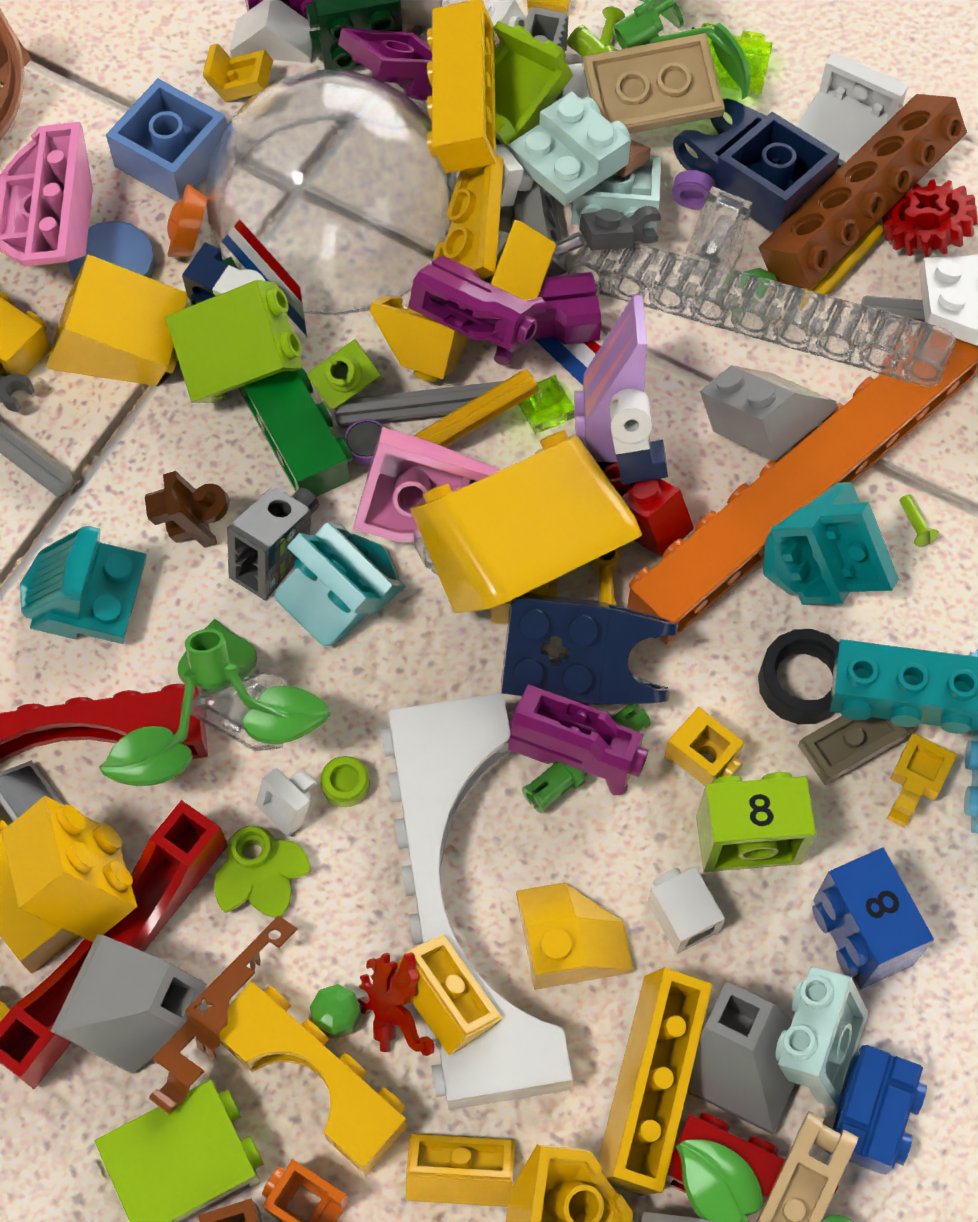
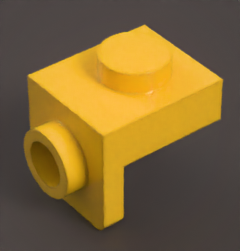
[203,43,273,102]

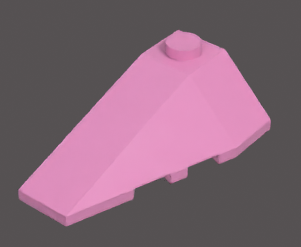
[353,427,500,542]

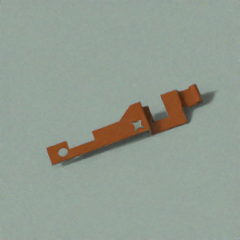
[149,915,298,1114]

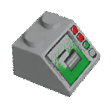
[700,365,838,461]

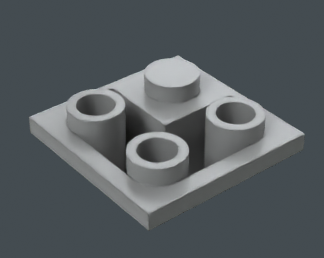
[51,934,207,1073]
[687,981,795,1134]

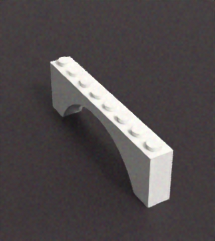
[381,693,573,1110]

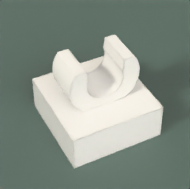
[496,144,534,207]
[255,768,316,837]

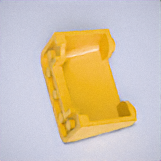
[410,430,642,613]

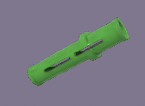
[522,704,651,813]

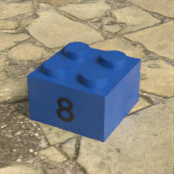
[812,847,934,990]

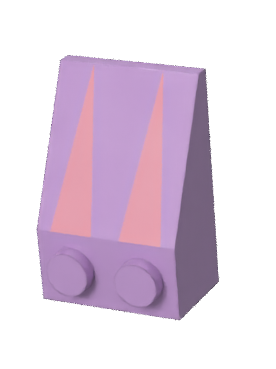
[574,295,647,462]

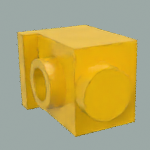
[664,706,745,786]

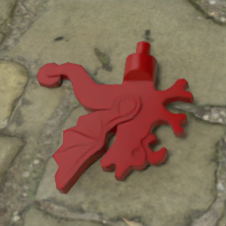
[358,952,435,1056]

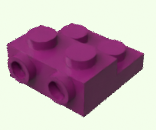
[338,28,432,101]

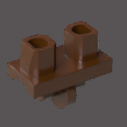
[145,471,230,548]

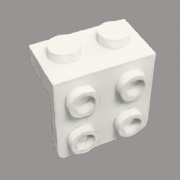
[796,51,909,166]

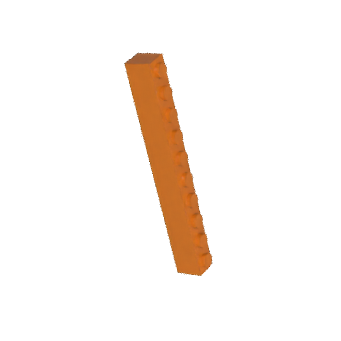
[627,327,978,645]

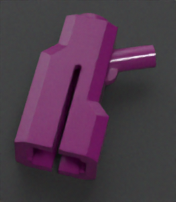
[408,255,547,352]
[489,272,602,366]
[508,684,649,795]

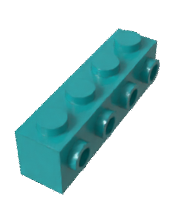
[829,639,978,734]

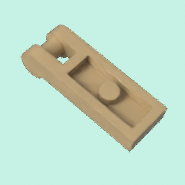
[757,1111,858,1222]

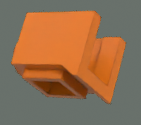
[262,1159,350,1222]

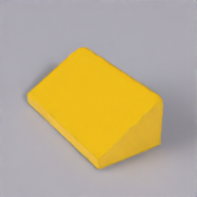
[491,220,556,300]
[394,934,502,1055]
[406,1133,515,1207]

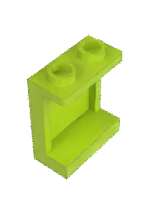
[493,21,573,147]
[165,280,303,403]
[94,1079,264,1222]

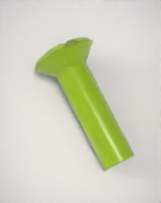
[600,6,625,45]
[899,494,939,547]

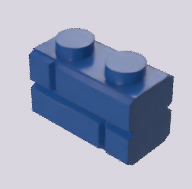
[825,1045,927,1175]

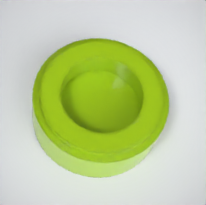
[320,756,370,807]

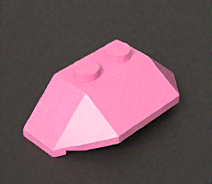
[0,122,93,267]

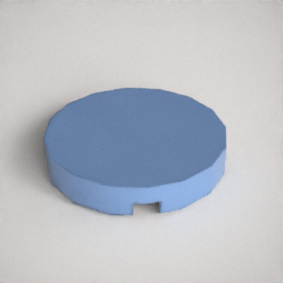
[68,221,156,281]

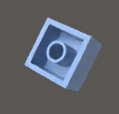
[106,78,232,202]

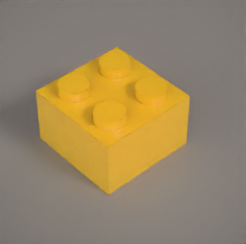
[2,795,137,942]

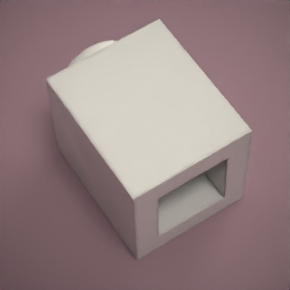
[647,866,725,954]

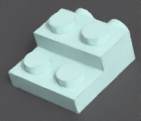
[507,92,631,206]
[571,155,661,231]
[776,966,868,1109]

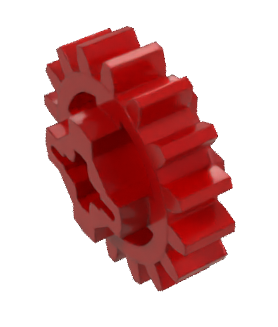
[882,179,978,257]

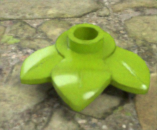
[214,825,311,918]

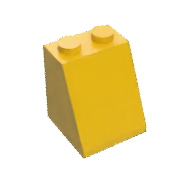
[45,254,188,386]

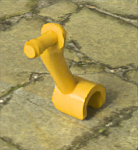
[591,548,620,605]

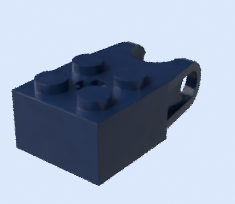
[673,98,840,232]
[501,593,678,705]

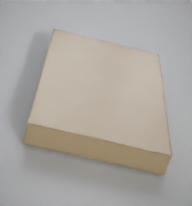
[582,33,725,134]

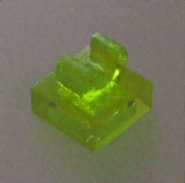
[518,375,574,435]

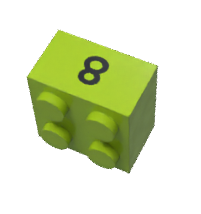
[696,772,816,872]

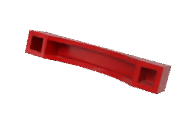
[0,684,208,764]
[0,800,228,1089]

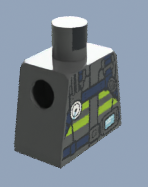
[227,488,319,601]

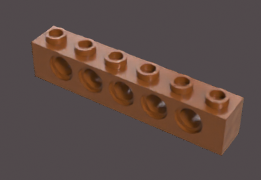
[758,94,967,289]

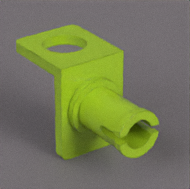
[307,339,385,409]

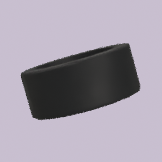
[758,629,839,724]

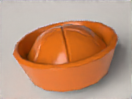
[167,183,208,257]

